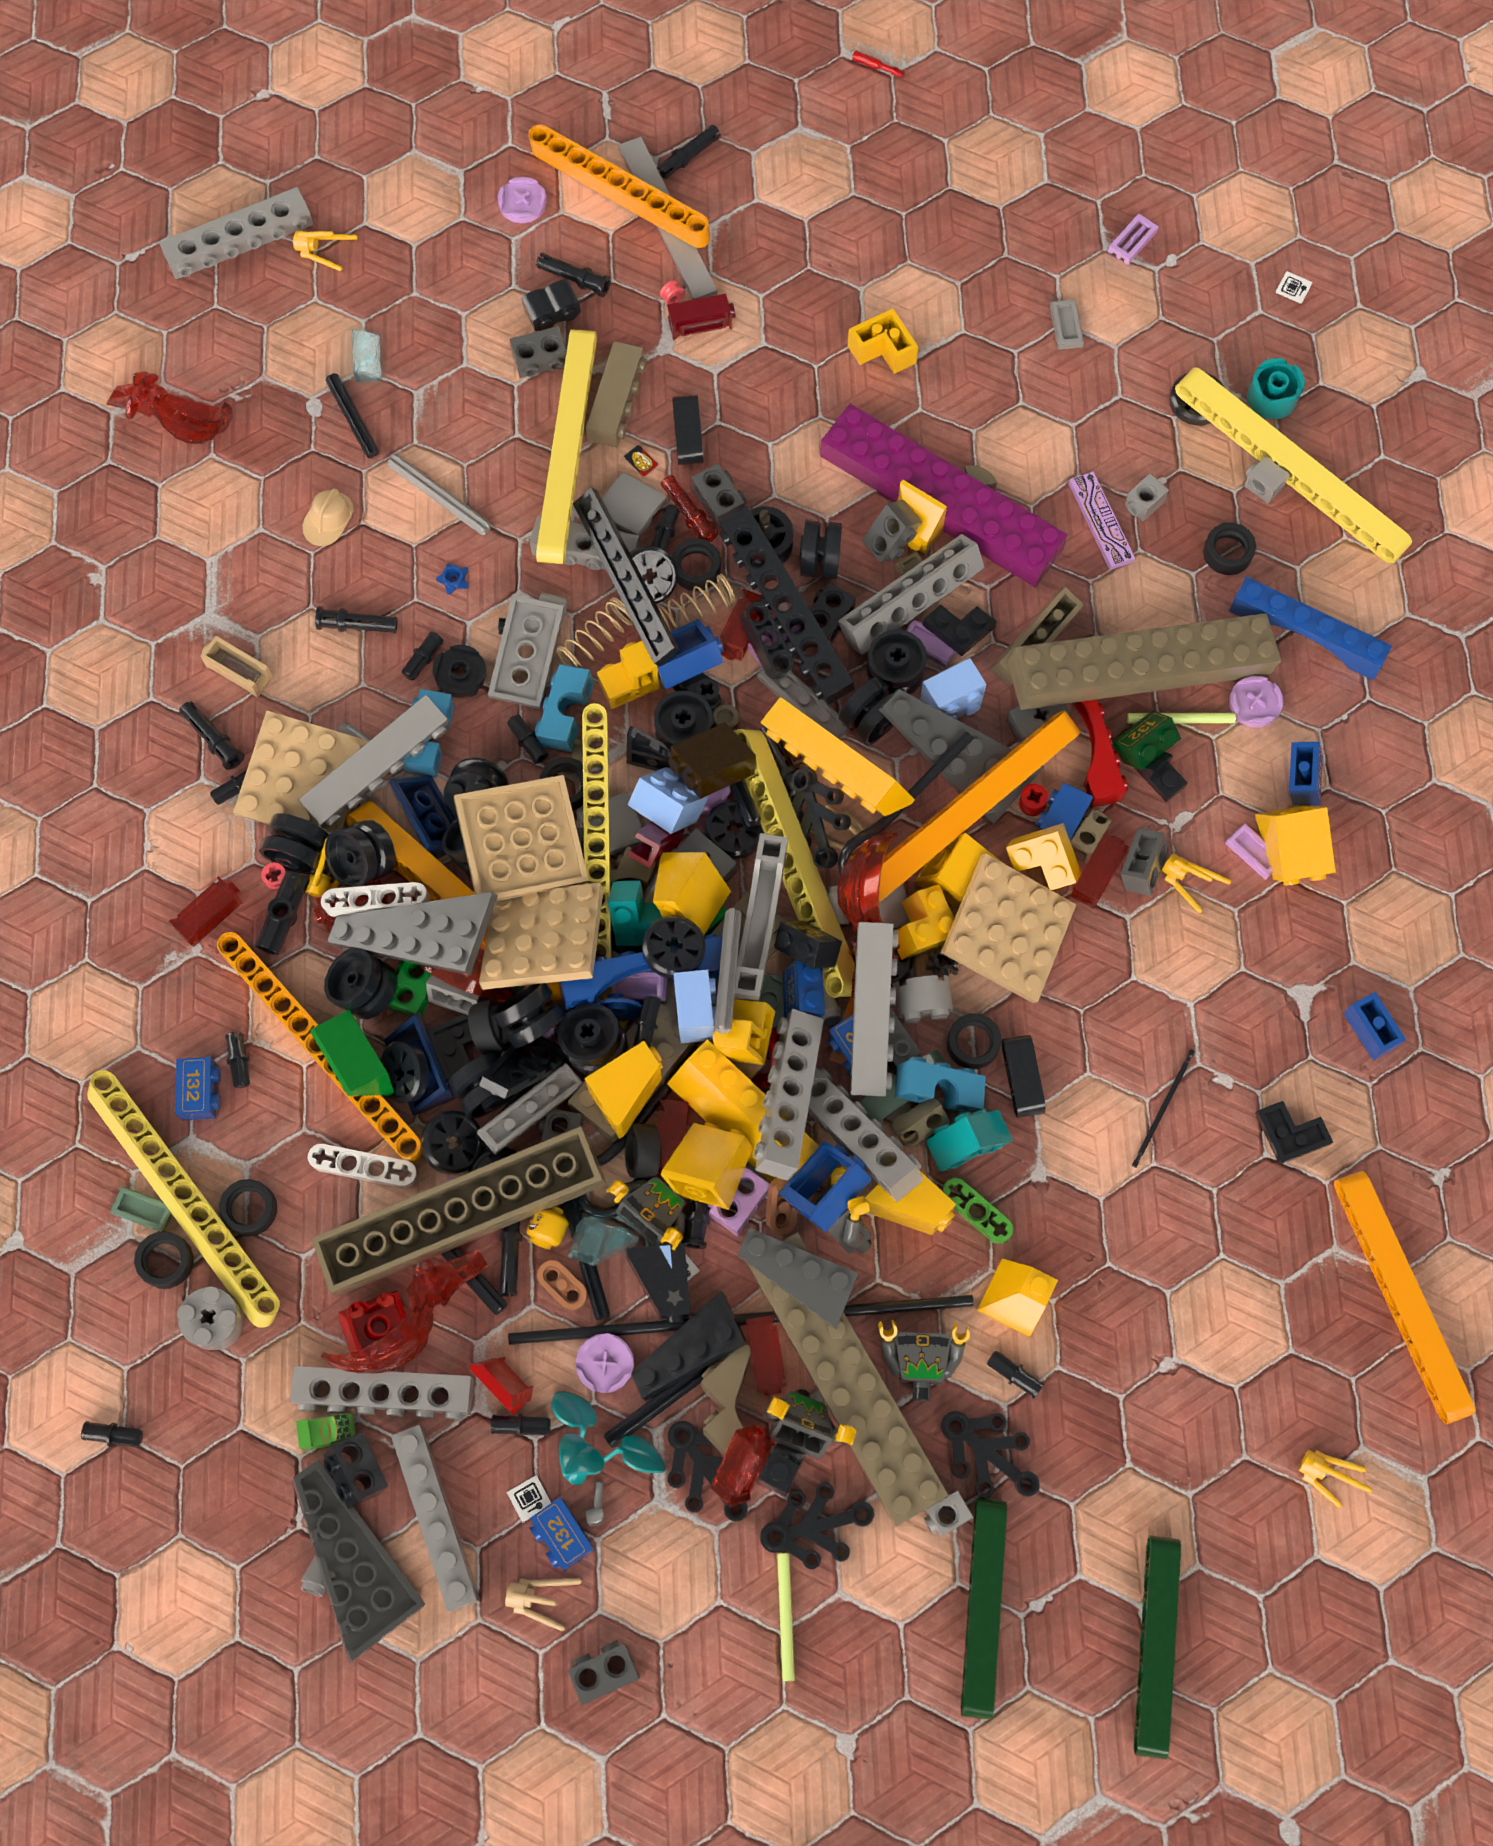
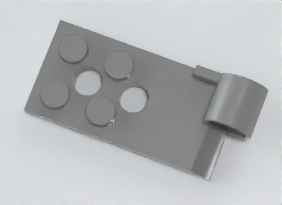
[488,592,568,709]

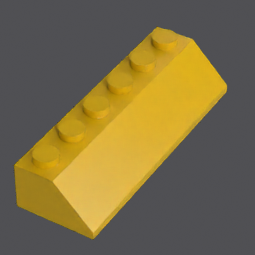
[760,697,915,816]
[667,1039,819,1192]

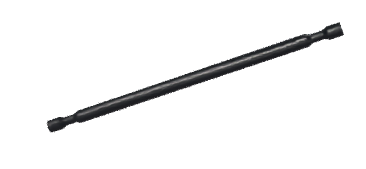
[1131,1049,1195,1168]

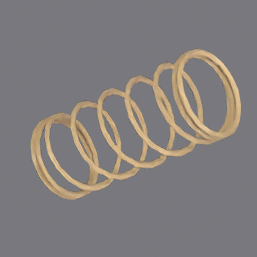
[657,574,736,632]
[556,597,634,669]

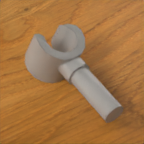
[586,1482,604,1527]

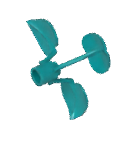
[551,1391,666,1485]

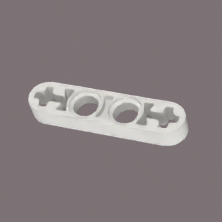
[321,882,430,917]
[308,1144,418,1188]

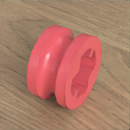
[660,280,685,305]
[261,862,286,890]

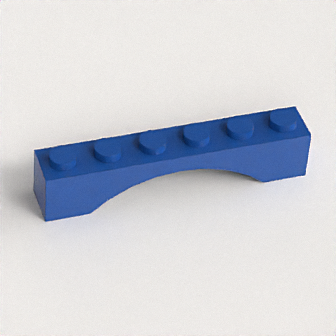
[1229,576,1392,680]
[559,934,723,1010]

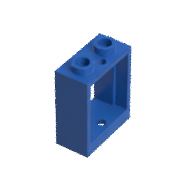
[657,619,724,689]
[779,1141,872,1232]

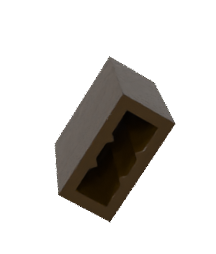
[669,723,756,799]

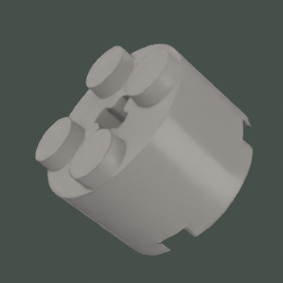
[893,975,953,1024]
[177,1287,244,1350]

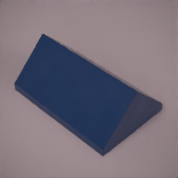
[389,776,456,859]
[384,1014,454,1115]

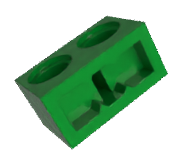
[388,960,436,1018]

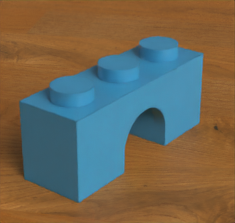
[535,664,595,753]
[403,689,455,778]
[895,1057,986,1113]

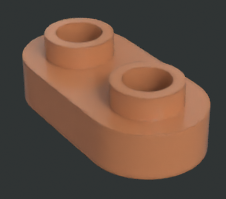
[766,1177,797,1235]
[537,1260,588,1311]

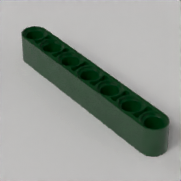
[961,1498,1007,1720]
[1134,1535,1181,1760]

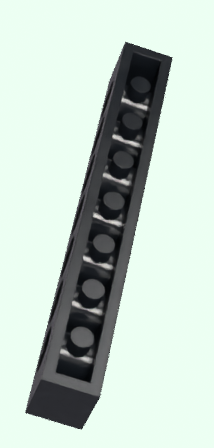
[719,506,855,705]

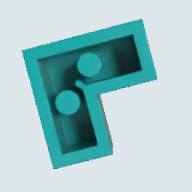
[608,881,672,946]
[926,1109,1013,1172]

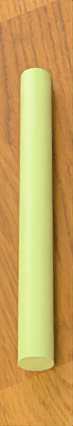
[1127,713,1236,724]
[777,1553,795,1681]

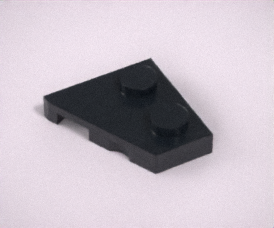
[626,726,671,771]

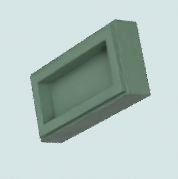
[109,1186,172,1232]

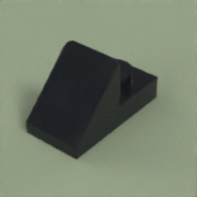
[1134,752,1188,802]

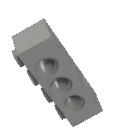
[530,516,640,570]

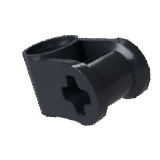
[672,672,721,711]

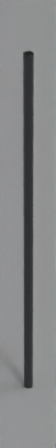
[508,1295,974,1345]

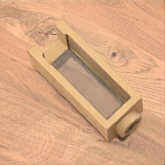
[200,636,273,698]

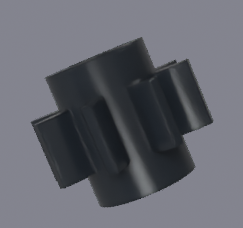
[926,945,959,978]

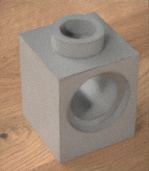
[1244,456,1290,504]
[1125,474,1169,522]
[923,1491,973,1537]

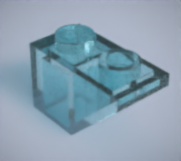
[567,1216,638,1266]

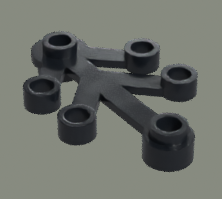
[792,767,851,869]
[941,1411,1040,1498]
[667,1421,751,1522]
[760,1483,874,1570]

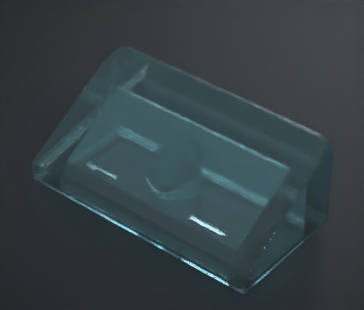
[352,329,382,382]

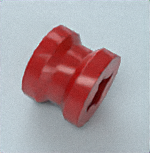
[1019,784,1048,817]

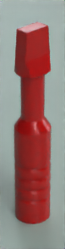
[852,50,905,78]

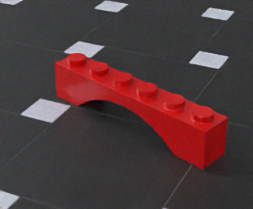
[1072,699,1128,809]

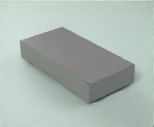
[1050,299,1084,350]

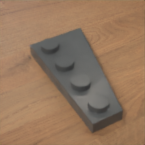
[738,1228,859,1329]

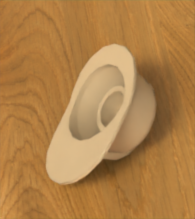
[302,488,354,546]

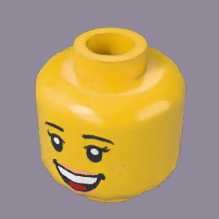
[526,1206,569,1250]

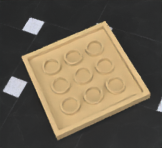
[233,711,369,834]
[454,775,589,901]
[941,853,1076,1003]
[479,883,603,990]

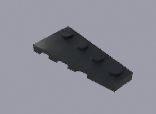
[479,1036,571,1099]
[632,1291,748,1401]

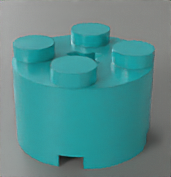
[1247,358,1305,419]

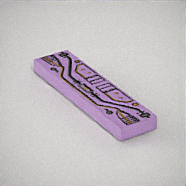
[1069,472,1135,570]

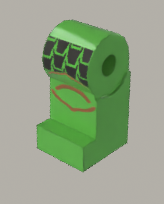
[296,1414,356,1451]

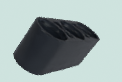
[672,395,704,465]
[740,602,794,679]
[1001,1035,1046,1118]

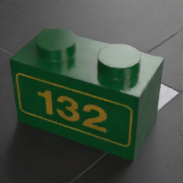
[1113,711,1181,770]

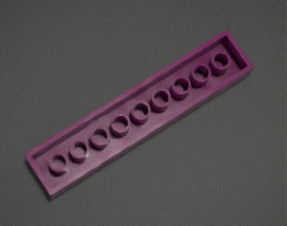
[820,403,1068,588]

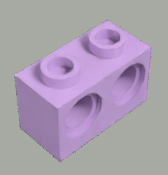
[708,1167,769,1237]

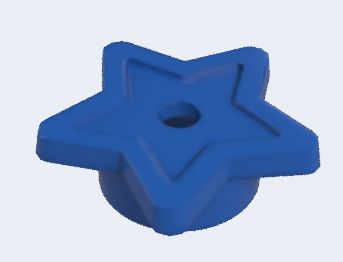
[436,563,468,595]

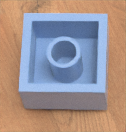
[920,658,986,720]
[628,767,709,834]
[673,970,717,1044]

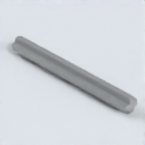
[388,454,491,535]
[714,908,741,1034]

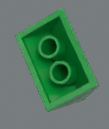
[310,1010,394,1096]

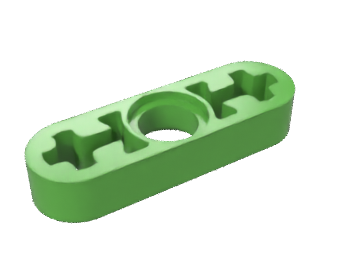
[942,1178,1013,1244]

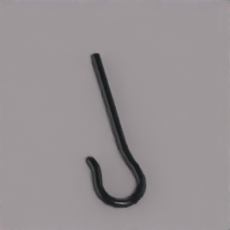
[838,732,974,883]
[576,1045,699,1219]

